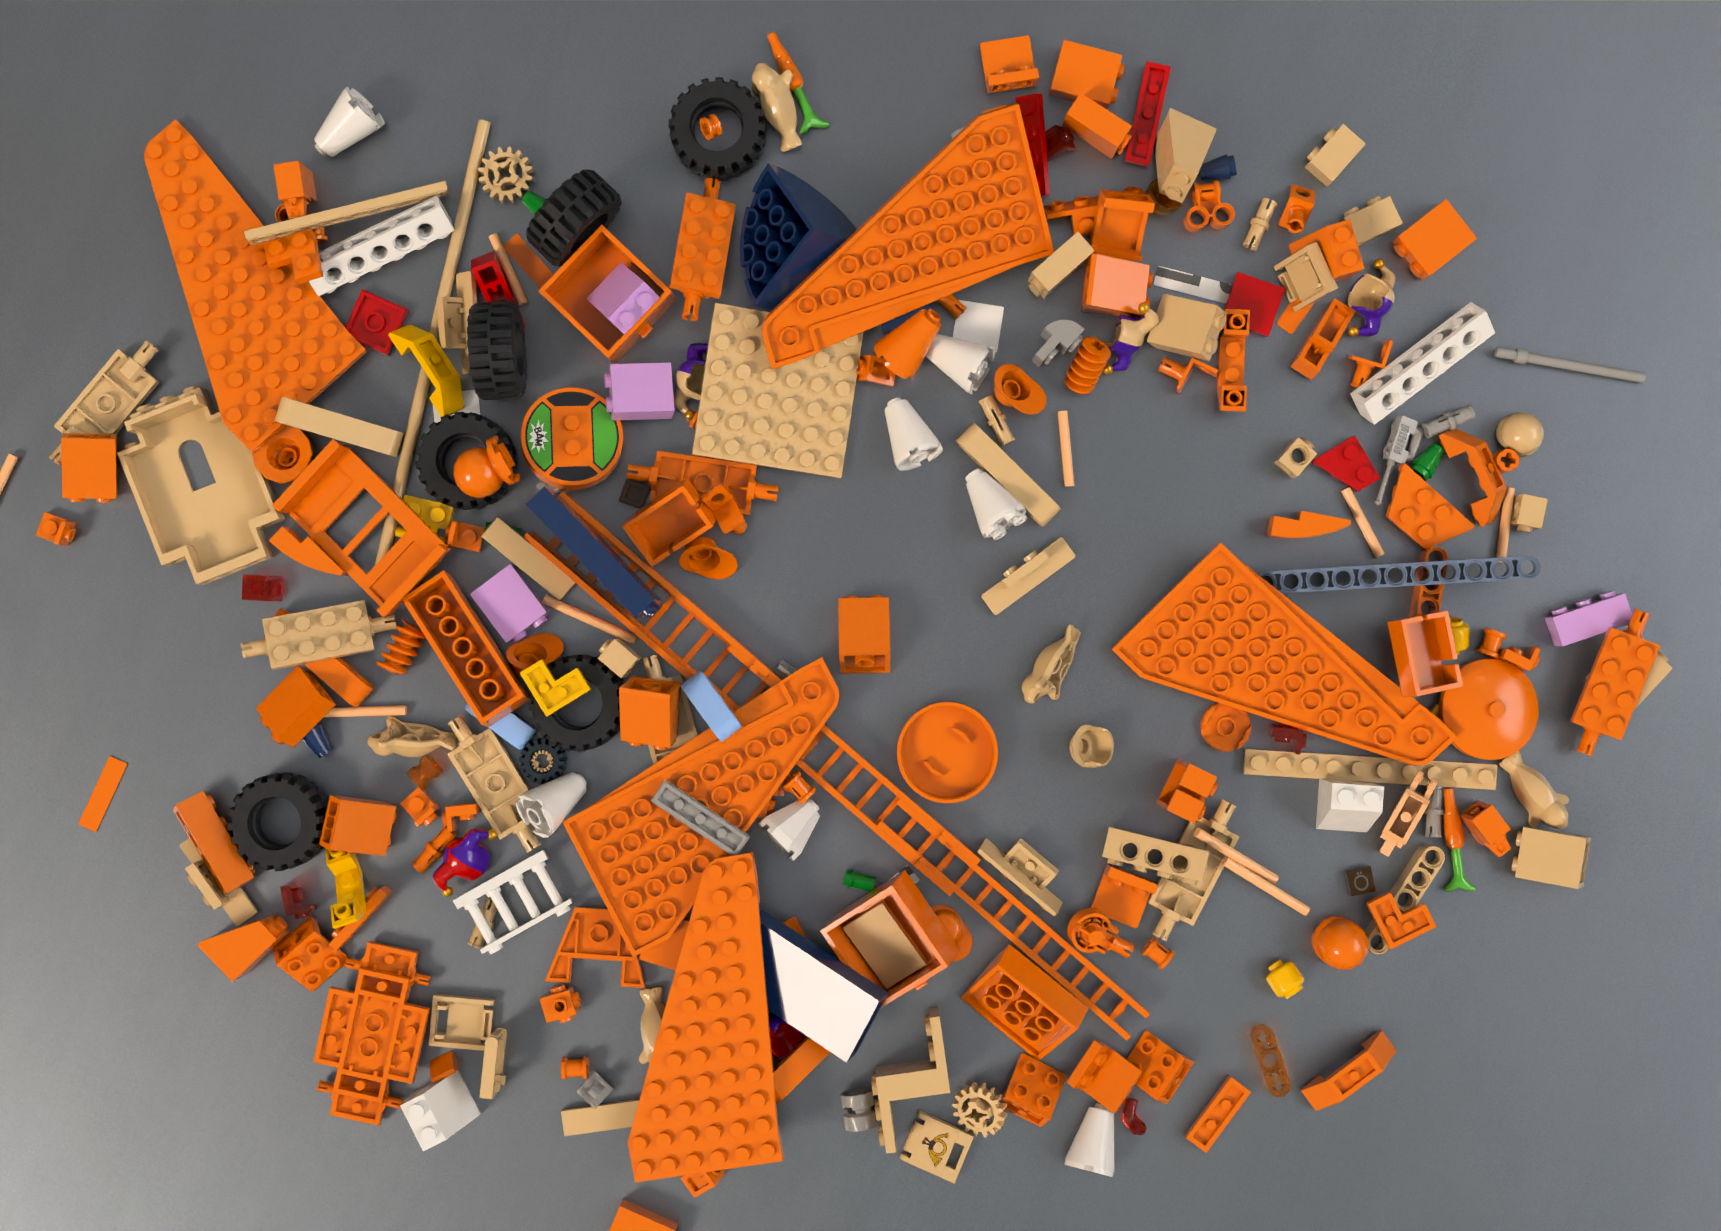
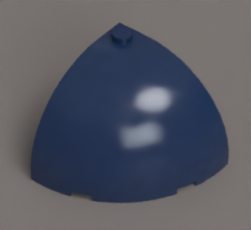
[740,163,857,309]

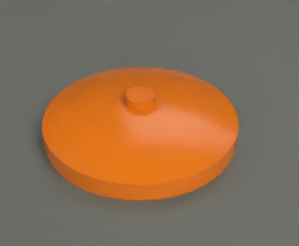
[1438,659,1539,760]

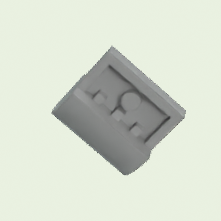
[1032,320,1084,367]

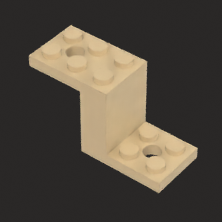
[871,1007,950,1154]

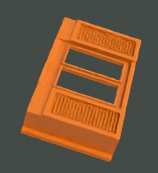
[272,439,451,618]

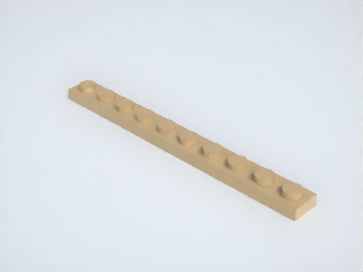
[1242,748,1497,790]

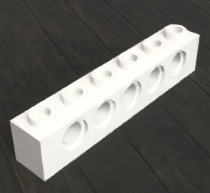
[309,195,455,296]
[1350,302,1495,425]

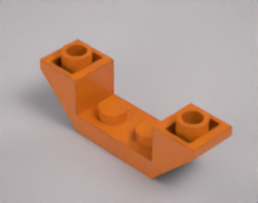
[1217,309,1250,412]
[1439,429,1507,527]
[1300,1029,1397,1111]

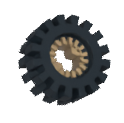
[519,738,567,784]

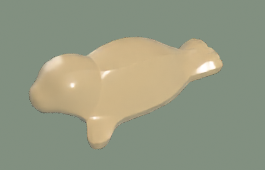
[752,63,802,152]
[1021,624,1081,704]
[367,716,458,757]
[1499,751,1569,829]
[639,987,665,1064]

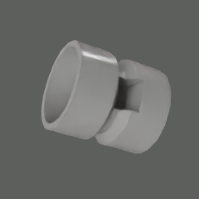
[840,1088,878,1132]

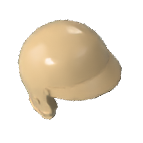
[1496,412,1544,457]
[1069,725,1114,768]

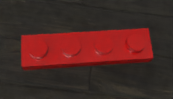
[1124,61,1171,167]
[1015,93,1050,197]

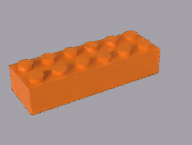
[402,570,531,727]

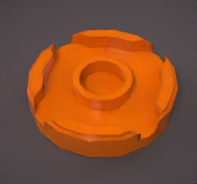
[1200,703,1251,752]

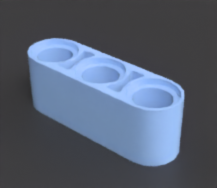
[680,670,742,742]
[464,703,538,751]

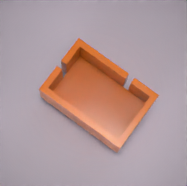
[622,478,716,567]
[1387,610,1463,697]
[1156,759,1218,824]

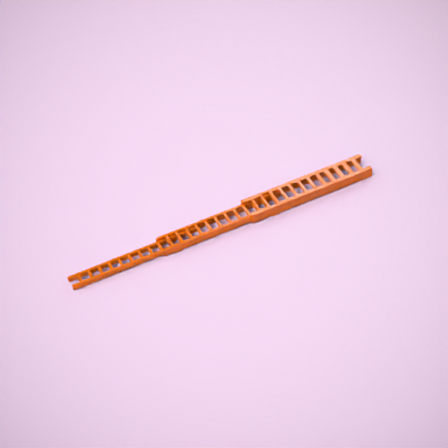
[523,491,1150,1041]

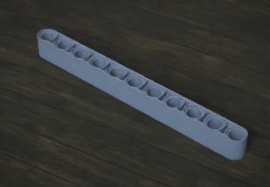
[1258,556,1541,593]

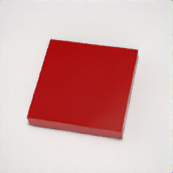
[1223,272,1286,337]
[345,289,410,356]

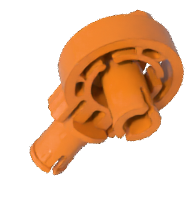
[1067,908,1134,958]

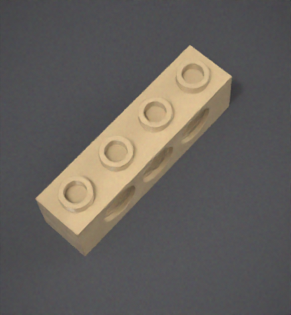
[1102,827,1210,885]

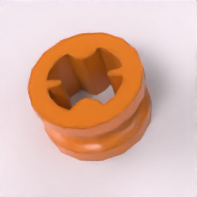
[699,114,722,140]

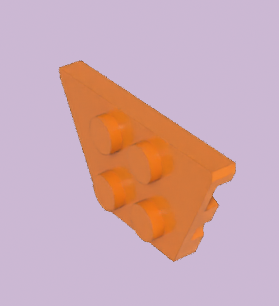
[1386,463,1475,549]

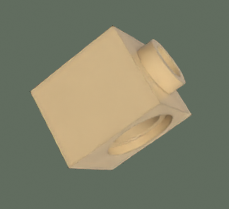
[1274,437,1317,479]
[1511,494,1548,533]

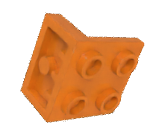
[980,35,1039,94]
[1090,863,1158,928]
[273,916,348,992]
[1127,1031,1195,1104]
[1066,1040,1143,1113]
[1000,1053,1066,1127]

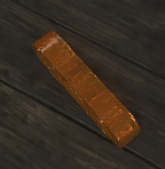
[1250,1024,1291,1097]

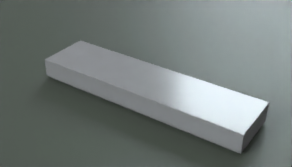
[651,779,750,855]

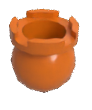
[453,435,520,498]
[1311,915,1369,970]

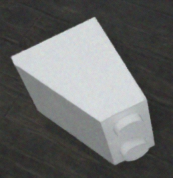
[1316,779,1384,832]
[400,1069,481,1151]

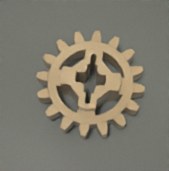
[478,147,534,203]
[952,1082,1008,1137]

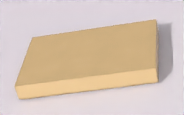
[843,900,928,989]

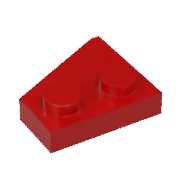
[1311,435,1381,492]

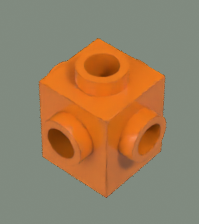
[540,984,581,1023]

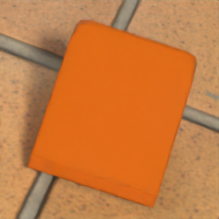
[430,1051,460,1083]

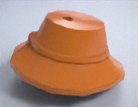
[252,425,313,484]

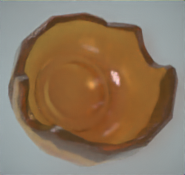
[1145,178,1183,216]

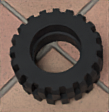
[668,77,767,181]
[526,169,622,267]
[467,301,527,400]
[415,412,517,510]
[528,655,624,752]
[227,772,328,872]

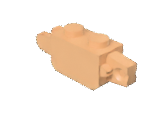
[1379,771,1438,857]

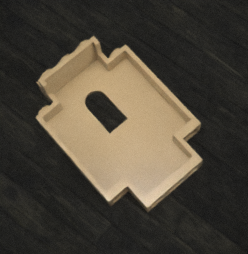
[117,386,286,585]

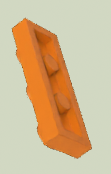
[329,885,393,951]
[1184,1075,1251,1153]

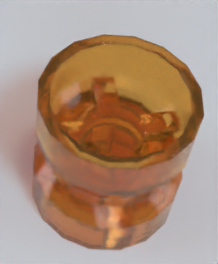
[407,754,443,790]

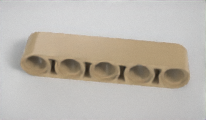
[275,397,404,457]
[956,423,1061,527]
[1365,844,1445,954]

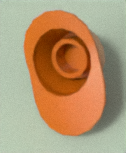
[994,364,1047,415]
[679,536,738,579]
[506,633,564,677]
[931,905,972,962]

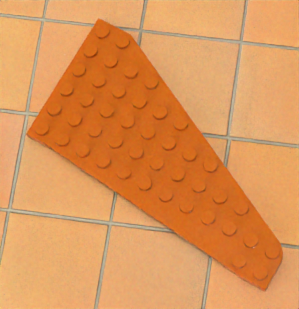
[761,103,1054,369]
[144,119,367,454]
[1112,541,1457,765]
[562,657,839,957]
[628,851,784,1182]

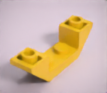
[388,324,464,417]
[325,848,367,929]

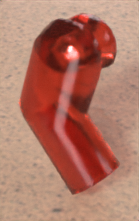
[1122,1098,1147,1136]

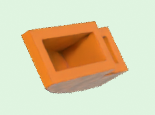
[1290,298,1355,380]
[1266,511,1351,539]
[268,526,348,576]

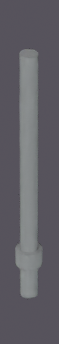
[1494,347,1646,383]

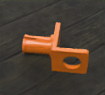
[1279,184,1315,233]
[1348,339,1393,388]
[1158,357,1218,394]
[701,484,747,534]

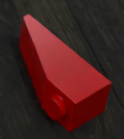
[471,251,526,328]

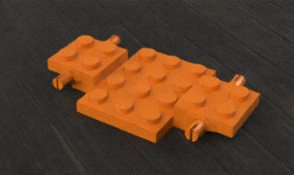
[313,941,431,1126]

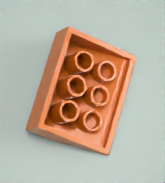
[960,944,1089,1061]

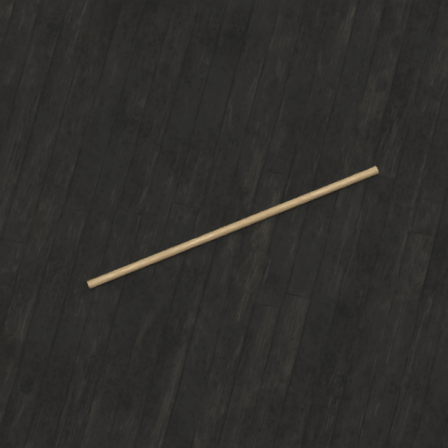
[375,120,491,565]

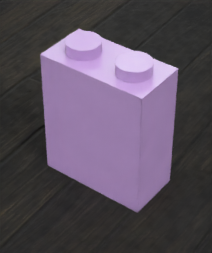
[586,263,660,335]
[604,363,675,421]
[470,564,550,643]

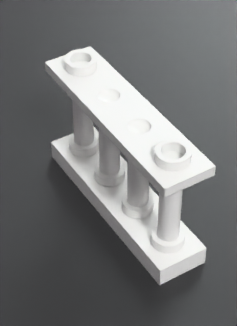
[453,849,573,955]

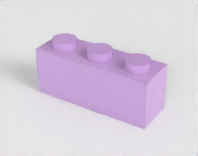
[1545,590,1632,646]

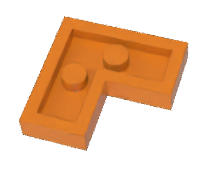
[264,228,323,284]
[1366,891,1437,950]

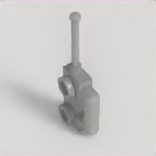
[1375,415,1424,505]

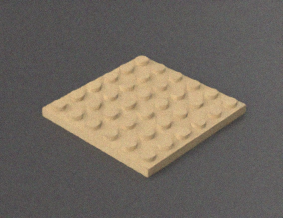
[691,303,864,478]

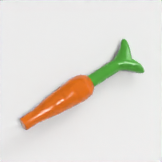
[767,32,830,134]
[1443,787,1477,892]

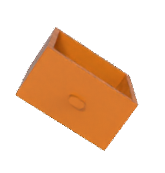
[538,224,677,364]
[820,870,960,1008]

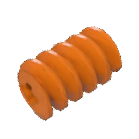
[1064,336,1111,394]
[376,619,426,675]

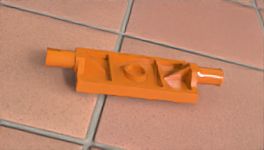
[669,178,736,321]
[627,451,779,516]
[1570,609,1661,756]

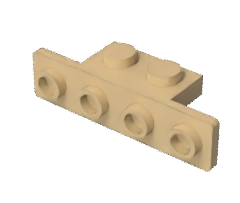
[437,271,477,374]
[981,537,1076,615]
[180,838,258,926]
[977,838,1062,916]

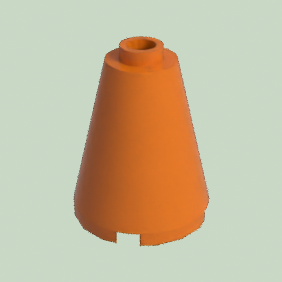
[873,309,941,379]

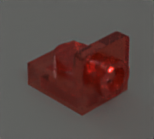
[1045,125,1076,162]
[242,574,283,601]
[1268,723,1307,755]
[280,882,317,919]

